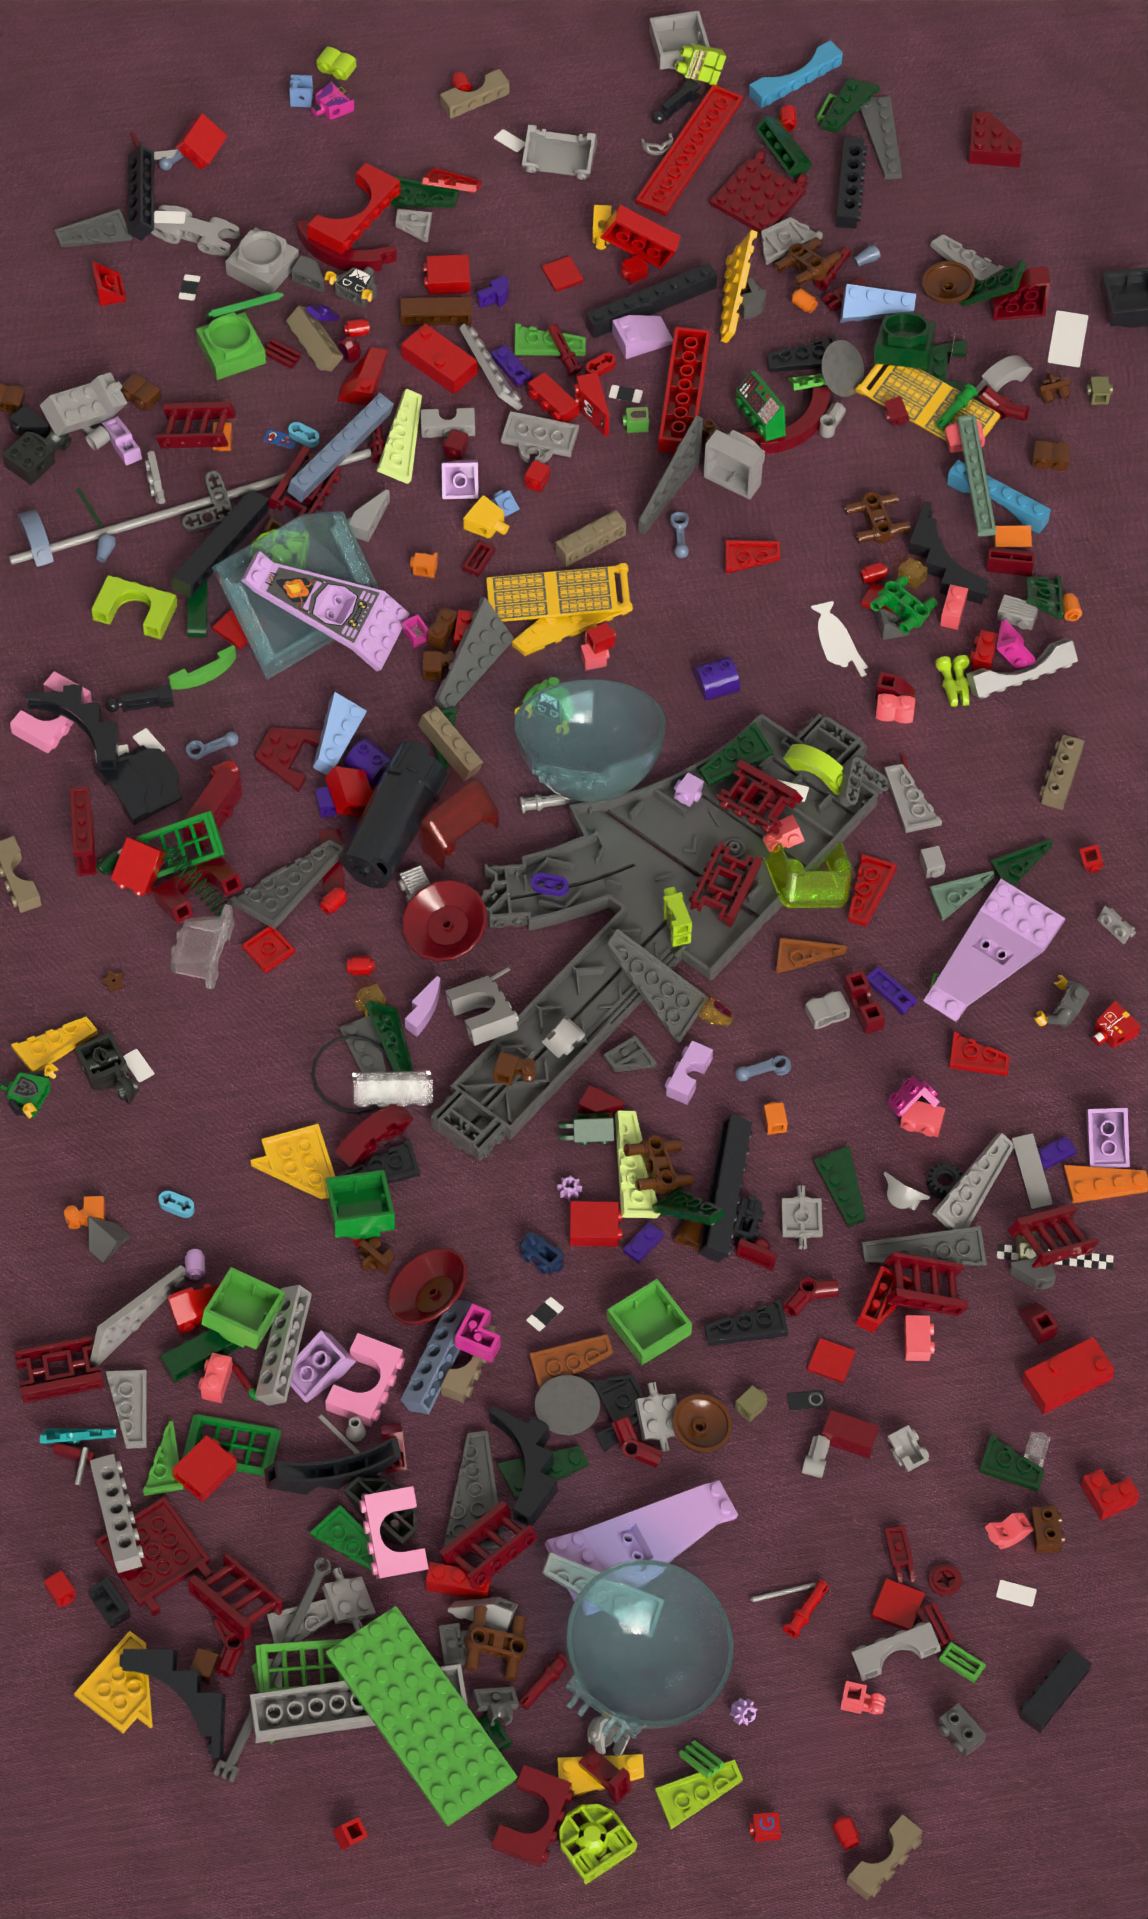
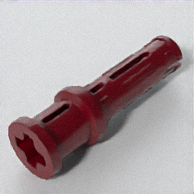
[814,247,851,290]
[547,324,583,376]
[370,424,386,464]
[518,1652,571,1710]

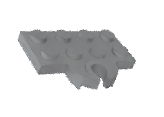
[501,411,579,463]

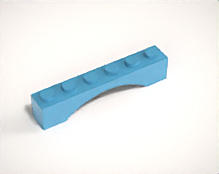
[749,40,843,108]
[947,460,1051,534]

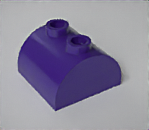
[692,656,740,701]
[344,739,392,789]

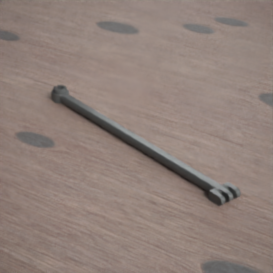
[214,1557,331,1782]

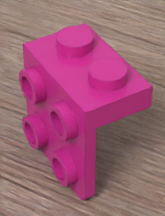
[996,620,1036,669]
[887,1075,940,1117]

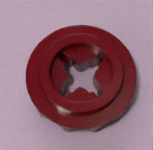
[929,1564,962,1597]

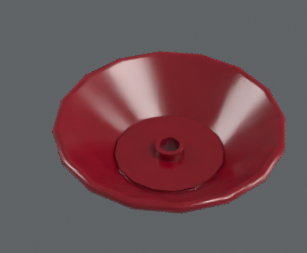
[402,880,487,962]
[388,1248,467,1325]

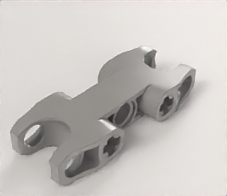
[151,205,240,256]

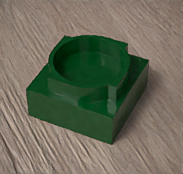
[874,312,936,369]

